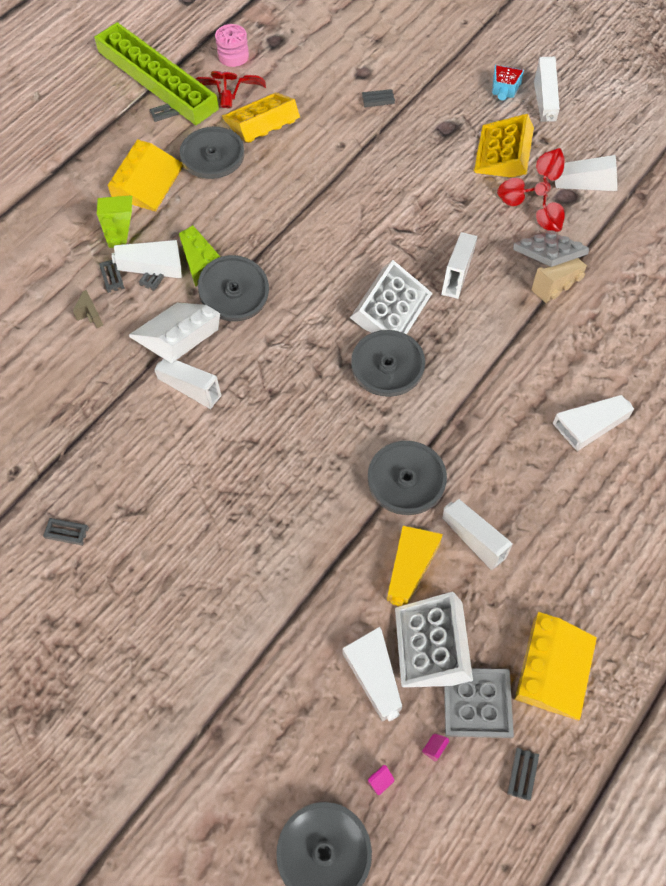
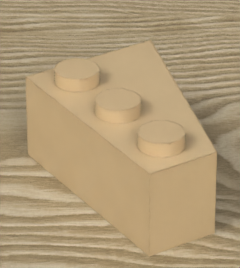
[531,258,587,303]

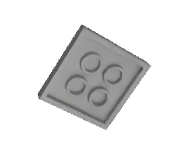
[513,231,589,267]
[444,668,514,738]

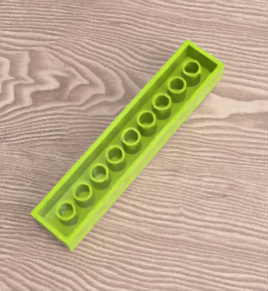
[94,22,219,126]

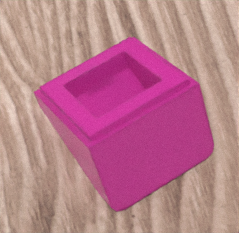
[422,734,449,761]
[368,765,394,795]

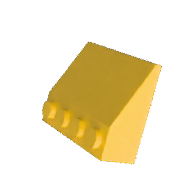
[222,92,300,143]
[474,113,534,178]
[108,139,183,212]
[514,612,597,721]

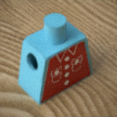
[492,65,524,100]

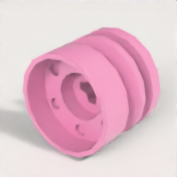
[215,24,249,67]

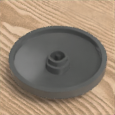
[180,126,245,179]
[198,255,269,322]
[351,330,425,397]
[368,441,447,515]
[277,802,372,886]

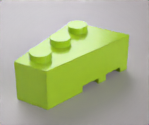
[97,195,132,248]
[179,225,220,287]

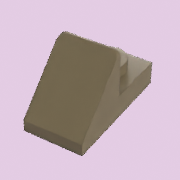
[73,290,103,328]

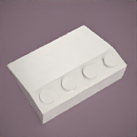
[350,260,432,334]
[129,302,220,363]
[395,592,473,688]

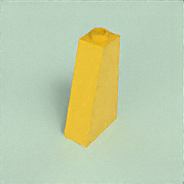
[387,526,443,606]

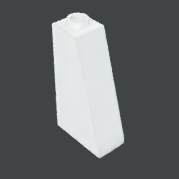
[534,56,559,122]
[552,155,618,191]
[441,232,477,299]
[112,240,182,278]
[154,359,221,409]
[553,395,634,451]
[442,499,513,571]
[343,627,402,722]

